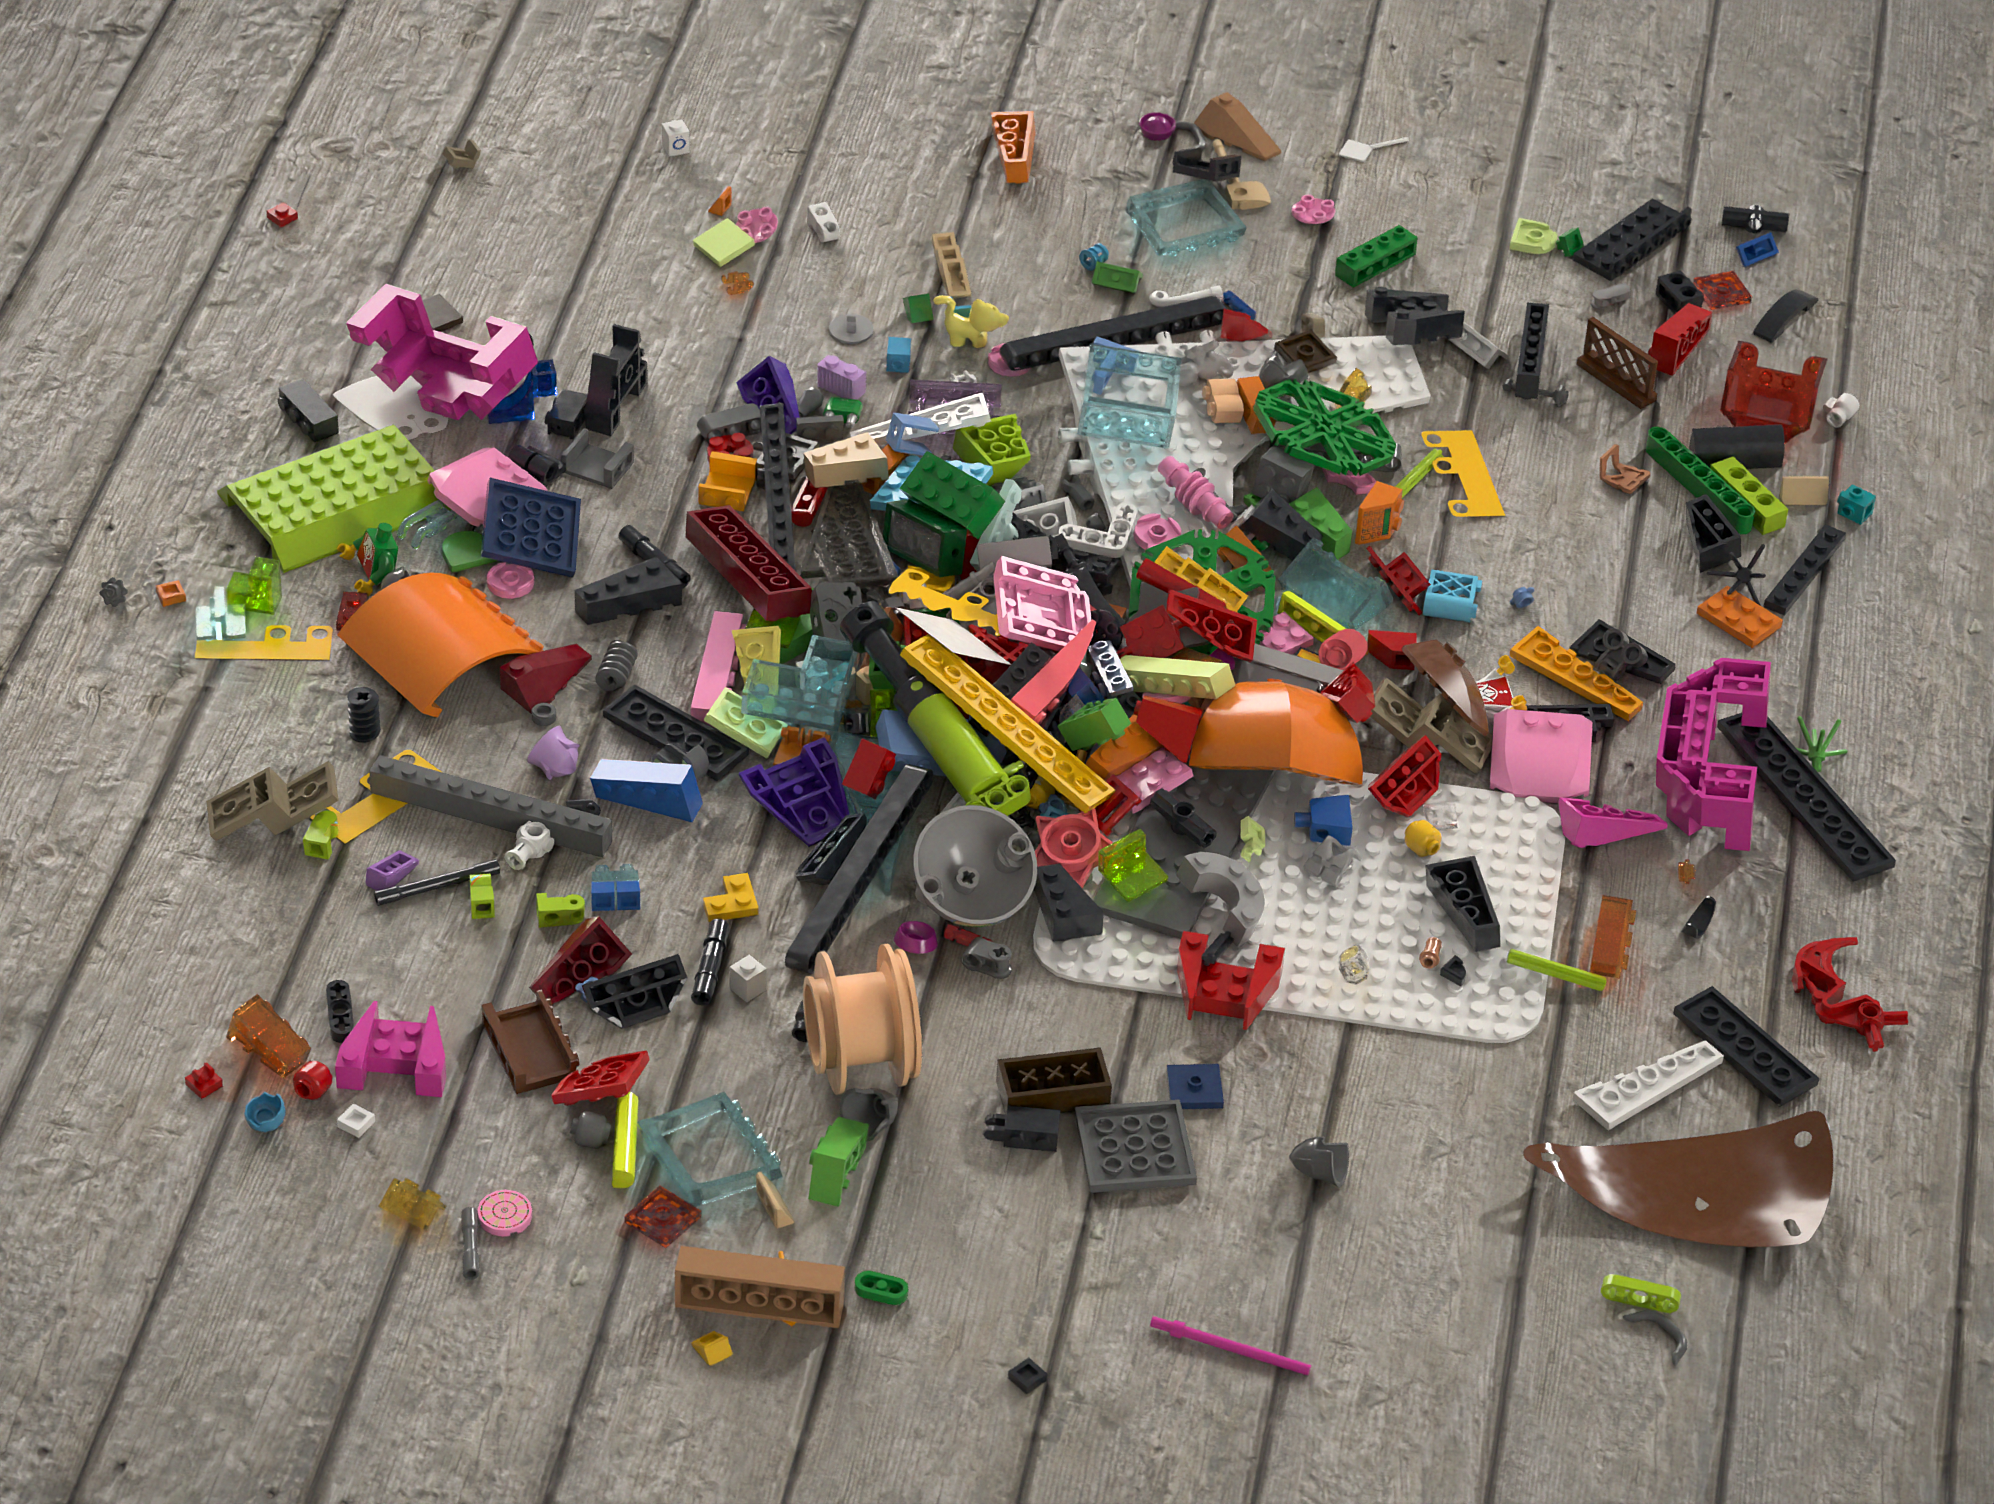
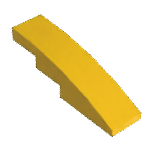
[1154,546,1248,612]

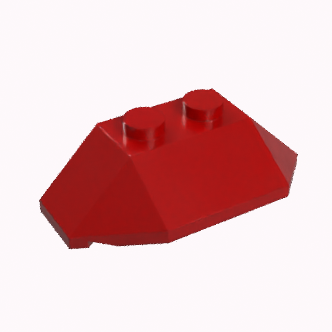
[1220,309,1273,342]
[1368,735,1441,817]

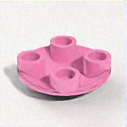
[1292,195,1335,224]
[736,207,778,243]

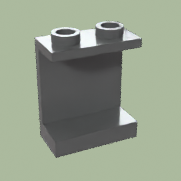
[561,428,634,489]

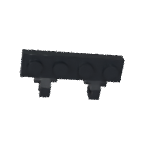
[1526,704,1614,742]

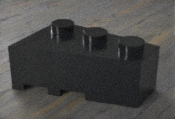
[1239,489,1324,563]
[1686,494,1741,573]
[1034,864,1104,942]

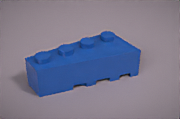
[590,759,703,822]

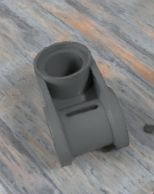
[961,937,1012,979]

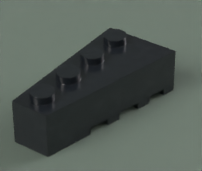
[574,557,682,625]
[1425,856,1501,952]

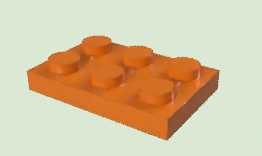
[1696,585,1783,648]

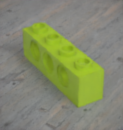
[1710,457,1788,535]

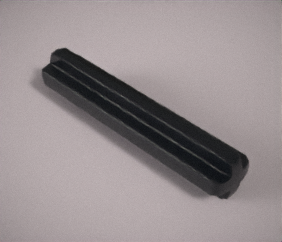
[1201,931,1234,966]

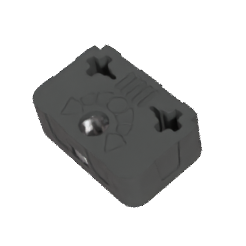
[810,582,862,659]

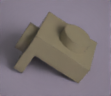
[442,139,481,169]

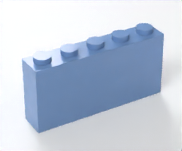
[876,710,1006,776]

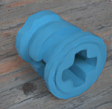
[1079,243,1109,271]

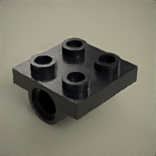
[508,445,566,487]

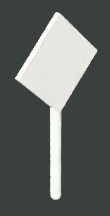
[1339,137,1409,163]

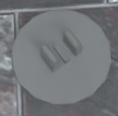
[829,314,874,344]

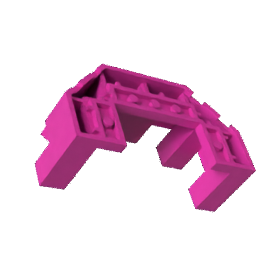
[346,284,538,420]
[1656,658,1771,851]

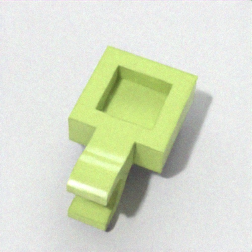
[1240,816,1265,862]

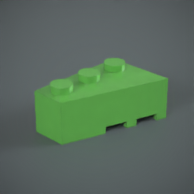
[1289,487,1352,562]
[808,1116,869,1207]

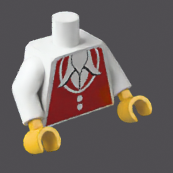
[1476,655,1527,725]

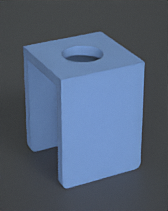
[886,412,939,456]

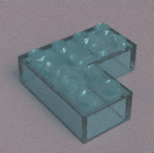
[741,635,860,732]

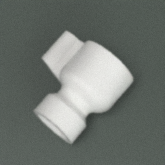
[1823,393,1859,427]

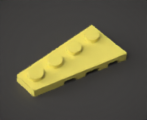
[731,626,781,717]

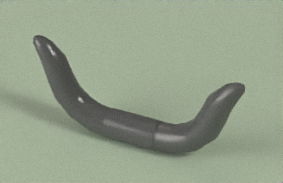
[1175,122,1206,151]
[1623,1310,1687,1365]

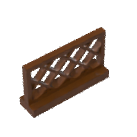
[1576,317,1658,409]

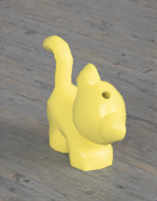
[933,295,1009,348]

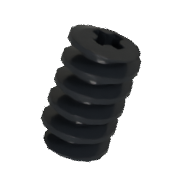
[347,687,381,743]

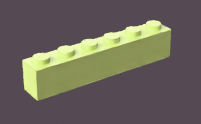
[1120,655,1236,699]

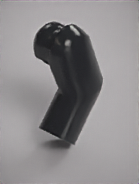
[566,799,601,816]

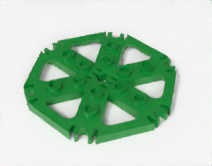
[1253,379,1396,476]
[1129,529,1276,662]

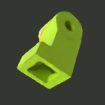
[303,810,339,860]
[470,874,495,919]
[536,893,585,928]

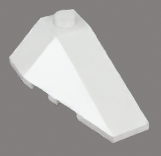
[1013,496,1077,537]

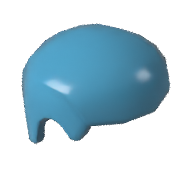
[244,1092,286,1132]

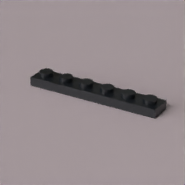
[1763,524,1846,616]

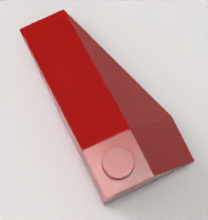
[1166,589,1257,662]

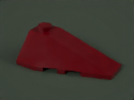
[500,643,592,714]
[529,916,632,1004]

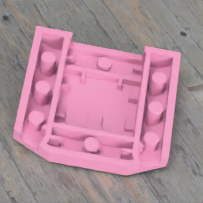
[427,447,547,527]
[993,556,1093,652]
[1489,709,1592,803]

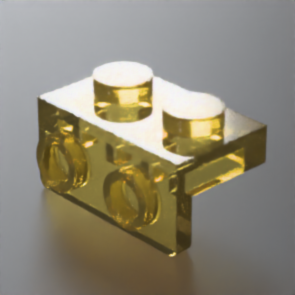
[378,1178,447,1231]

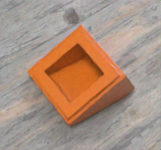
[708,186,732,216]

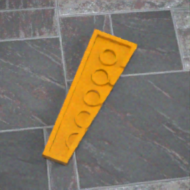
[1509,626,1643,721]

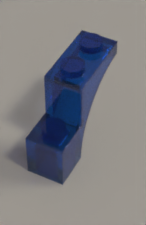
[487,359,557,424]

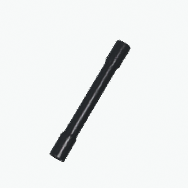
[374,859,500,906]

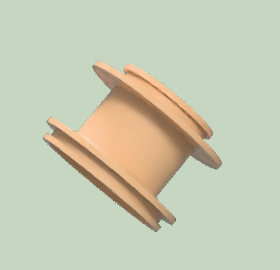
[803,944,922,1095]

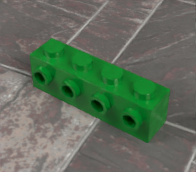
[1335,225,1418,288]

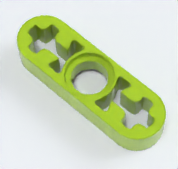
[1601,1274,1681,1313]

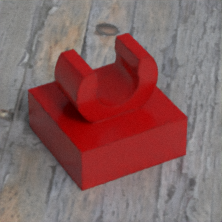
[185,1062,223,1099]

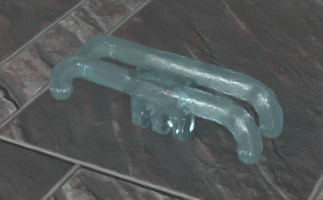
[397,500,460,549]

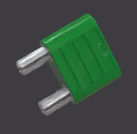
[823,397,863,428]

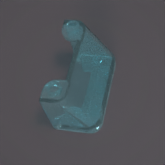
[1278,537,1393,630]

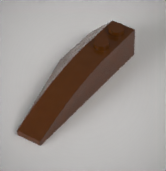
[1401,639,1489,736]

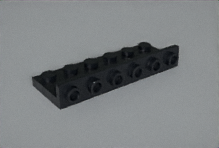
[1573,198,1692,281]

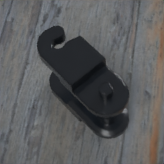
[1008,806,1035,828]

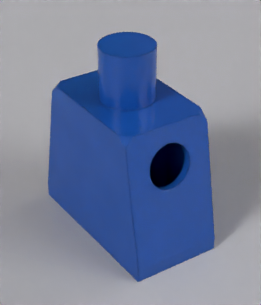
[1294,795,1353,846]

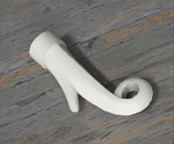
[1149,285,1223,308]

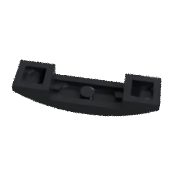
[1753,289,1819,343]

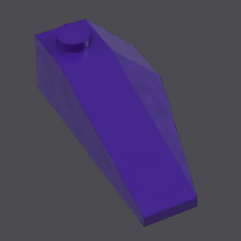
[736,356,800,435]

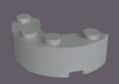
[1176,852,1265,948]

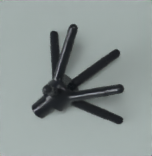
[1707,544,1766,606]

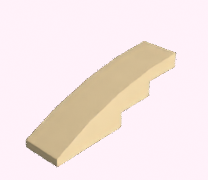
[931,232,971,298]

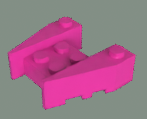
[335,1001,446,1097]

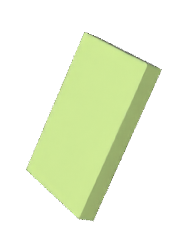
[704,687,788,759]

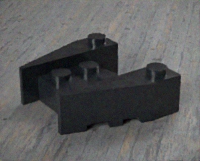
[1364,287,1465,345]
[583,324,648,436]

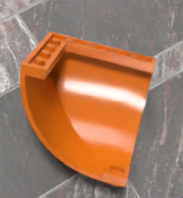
[1189,679,1363,785]

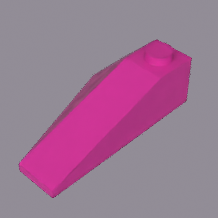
[1558,797,1668,848]

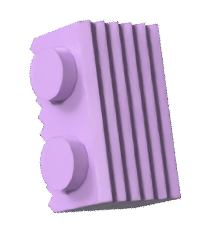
[817,355,867,400]

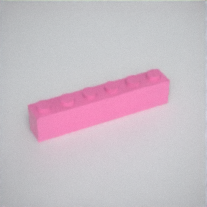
[691,611,747,728]

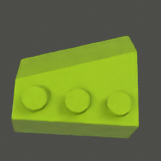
[953,413,1031,487]

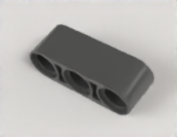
[697,403,762,444]

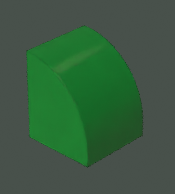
[903,293,934,323]

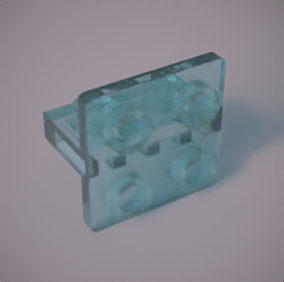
[196,586,246,641]

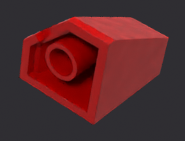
[1133,696,1204,763]

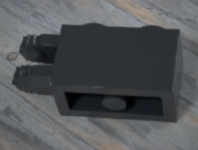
[983,1105,1060,1152]

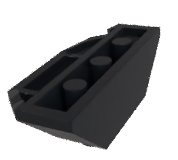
[795,813,867,885]
[582,954,687,1029]

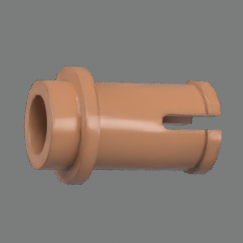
[1419,937,1442,969]

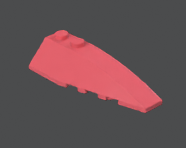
[1011,619,1096,725]

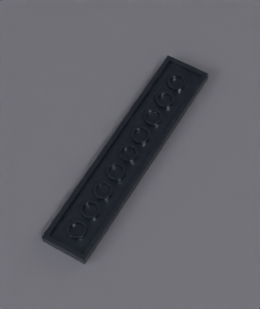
[1717,712,1896,882]

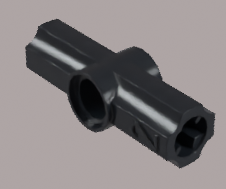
[1721,205,1789,234]
[1150,788,1217,848]

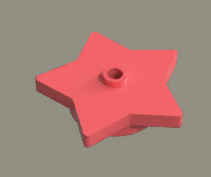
[1035,808,1122,889]

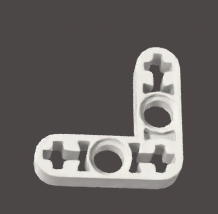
[1058,503,1137,558]

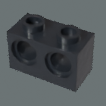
[1655,270,1704,315]

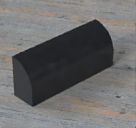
[1689,425,1785,469]

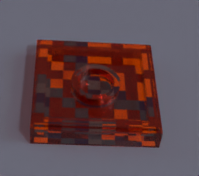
[1693,271,1752,310]
[624,1185,701,1248]

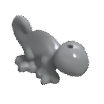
[1170,340,1233,386]

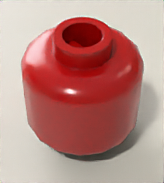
[293,1061,333,1100]

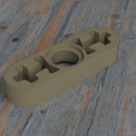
[1301,313,1325,338]

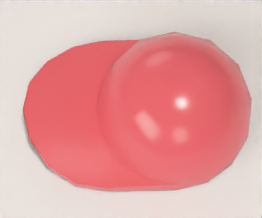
[1318,629,1367,671]

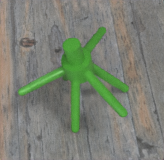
[1796,716,1848,772]

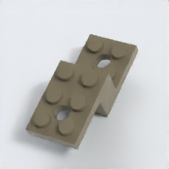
[1370,678,1493,774]
[206,761,339,841]

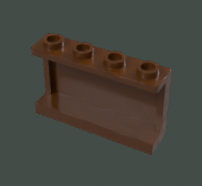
[481,990,580,1094]

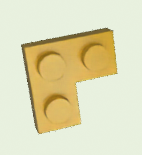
[703,873,759,922]

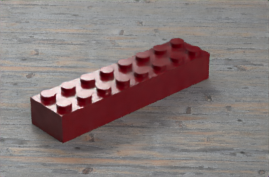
[685,505,812,621]

